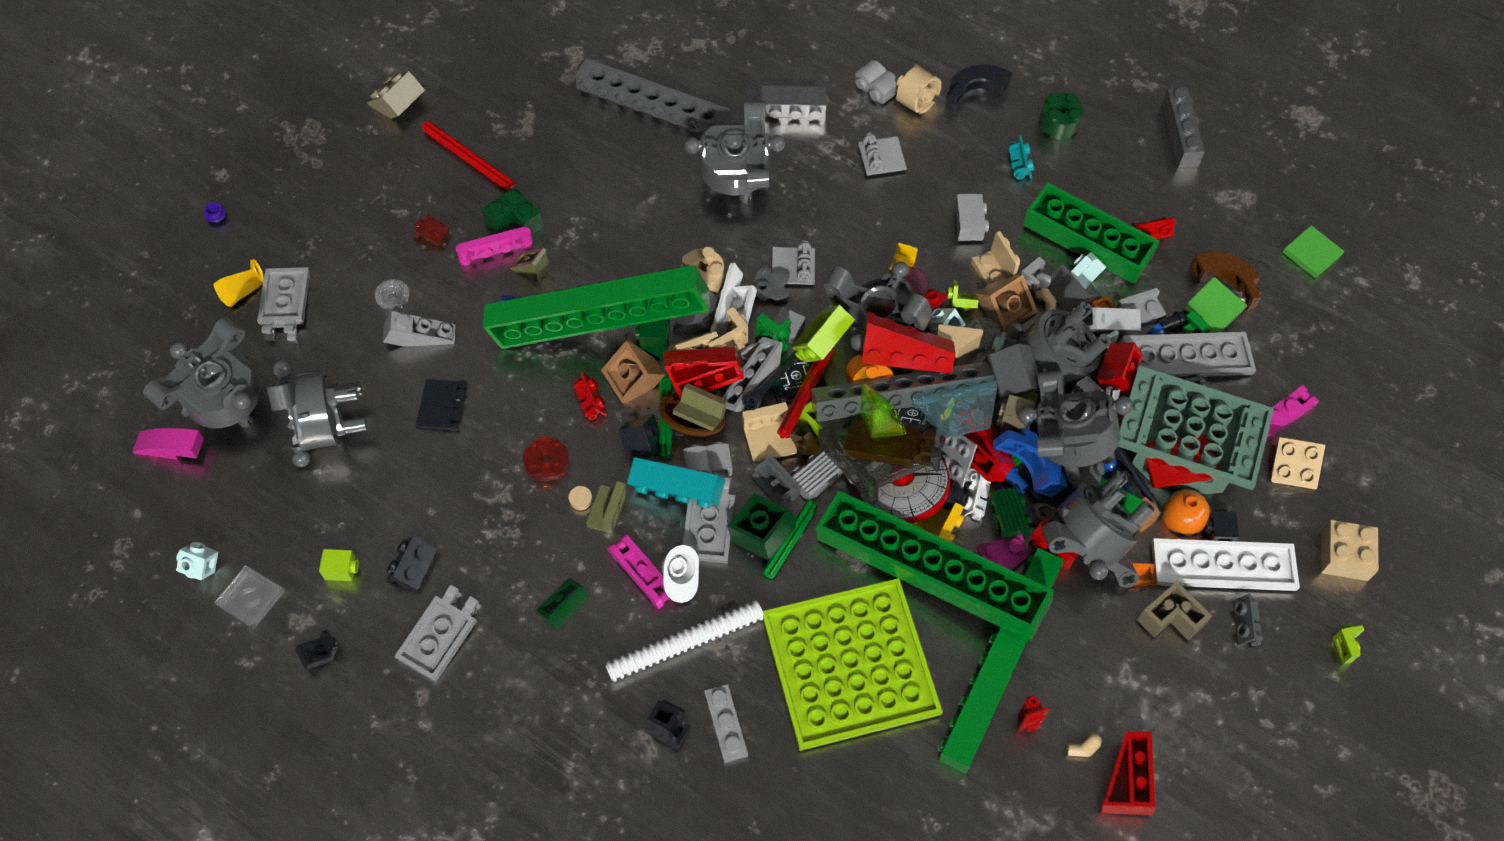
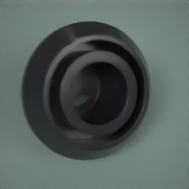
[943,482,964,511]

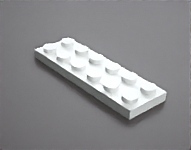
[1151,538,1300,591]

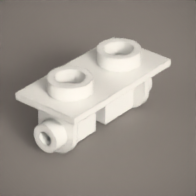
[961,472,991,520]

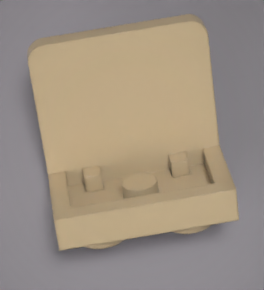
[708,307,748,353]

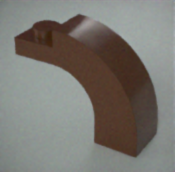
[1190,251,1262,310]

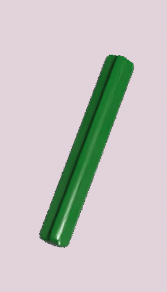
[659,377,672,459]
[763,500,817,579]

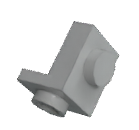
[1021,257,1045,295]

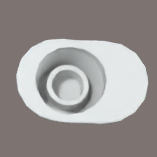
[662,545,699,603]

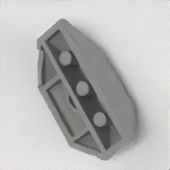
[715,337,783,412]

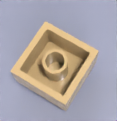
[1321,520,1378,581]

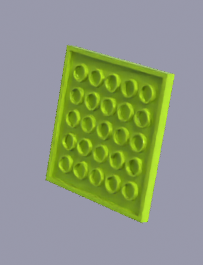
[763,578,943,751]

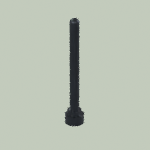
[742,351,799,411]
[1114,447,1163,516]

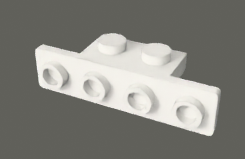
[710,263,757,338]

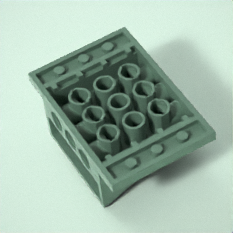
[1118,365,1274,494]

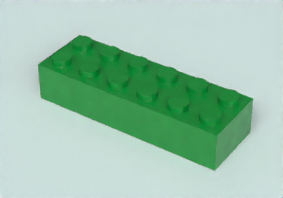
[1023,182,1160,284]

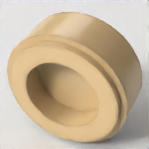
[569,486,592,510]

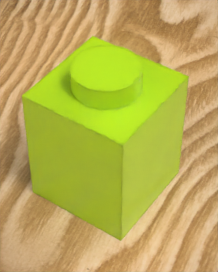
[319,549,359,581]

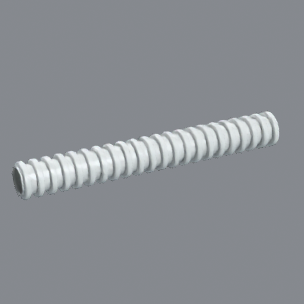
[606,600,763,682]

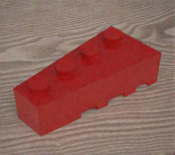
[861,311,956,374]

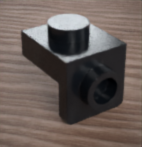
[295,630,338,670]

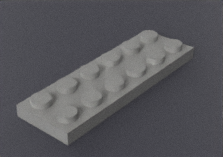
[1120,332,1256,378]

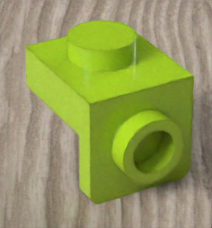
[947,280,979,311]

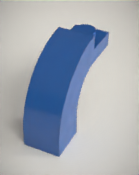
[993,428,1067,497]

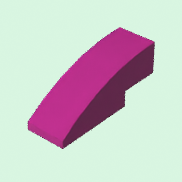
[132,428,204,460]

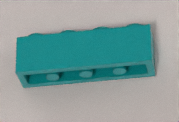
[627,457,725,509]

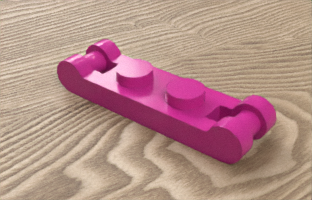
[456,227,533,266]
[1266,385,1319,441]
[606,534,672,610]

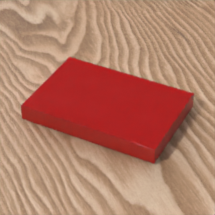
[1145,434,1221,488]

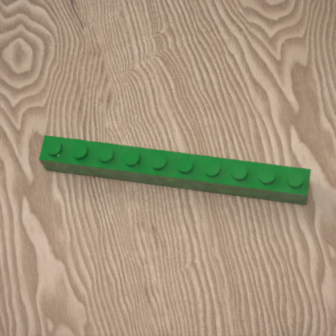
[937,548,1064,774]

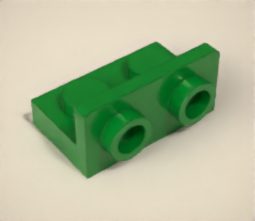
[755,313,791,353]

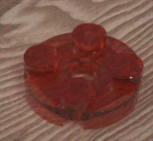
[523,437,569,481]

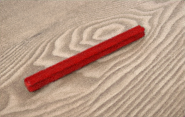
[422,121,516,191]
[777,347,835,439]

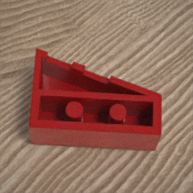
[663,347,744,399]
[942,403,1015,482]
[1102,731,1155,815]

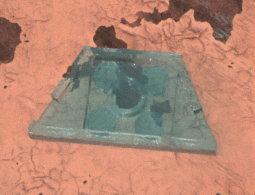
[912,380,998,438]

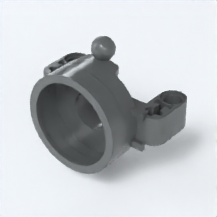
[823,261,933,351]

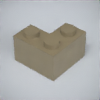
[996,392,1038,436]
[1137,581,1212,640]

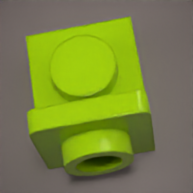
[1332,624,1365,664]

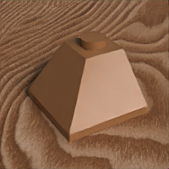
[976,274,1038,332]
[601,340,665,403]

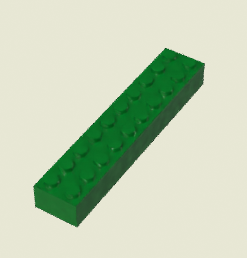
[483,265,709,349]
[816,491,1054,642]

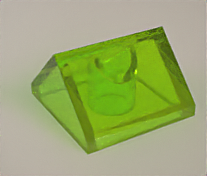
[860,383,907,438]

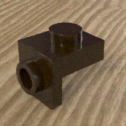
[790,424,821,455]

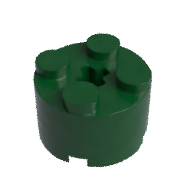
[1039,93,1083,140]

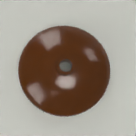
[659,392,726,437]

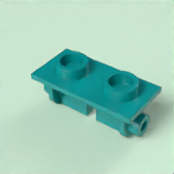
[1008,136,1035,180]

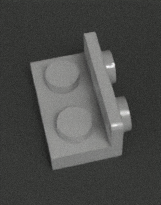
[1116,288,1167,327]

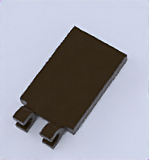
[843,419,936,467]

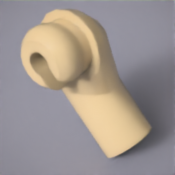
[1035,288,1057,311]
[1067,732,1102,757]

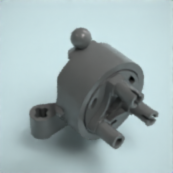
[684,101,786,203]
[1006,301,1111,392]
[143,317,260,428]
[267,360,367,467]
[1018,370,1133,481]
[1042,470,1155,588]

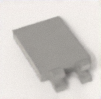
[257,267,310,342]
[682,478,735,564]
[394,584,481,683]

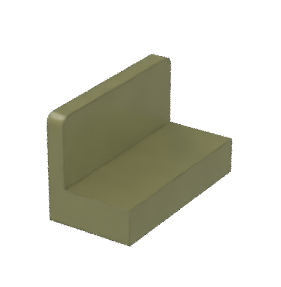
[673,383,728,431]
[586,482,627,534]

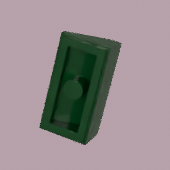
[536,578,589,629]

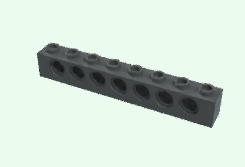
[575,58,732,134]
[811,362,995,422]

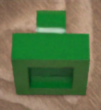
[1183,310,1209,334]

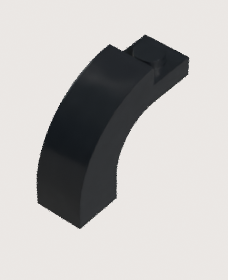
[946,64,1012,111]

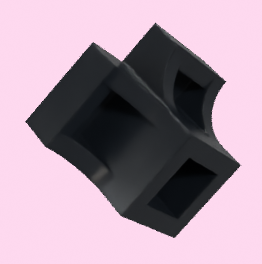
[618,414,659,458]
[645,699,690,749]

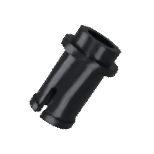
[1157,311,1187,332]

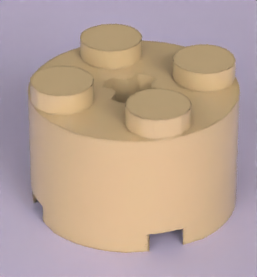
[896,65,942,114]
[681,247,724,295]

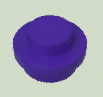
[204,202,226,222]

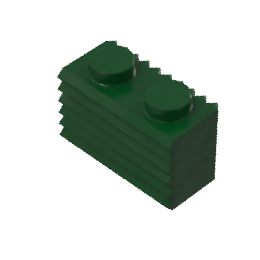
[987,487,1032,539]

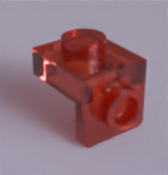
[413,214,450,247]

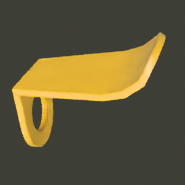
[214,259,264,307]

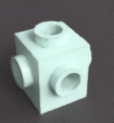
[927,308,965,335]
[176,542,218,580]

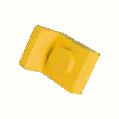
[888,243,918,280]

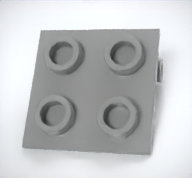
[858,133,907,176]
[772,241,815,285]
[940,426,978,487]

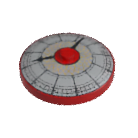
[858,451,951,524]

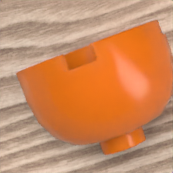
[1161,489,1210,537]

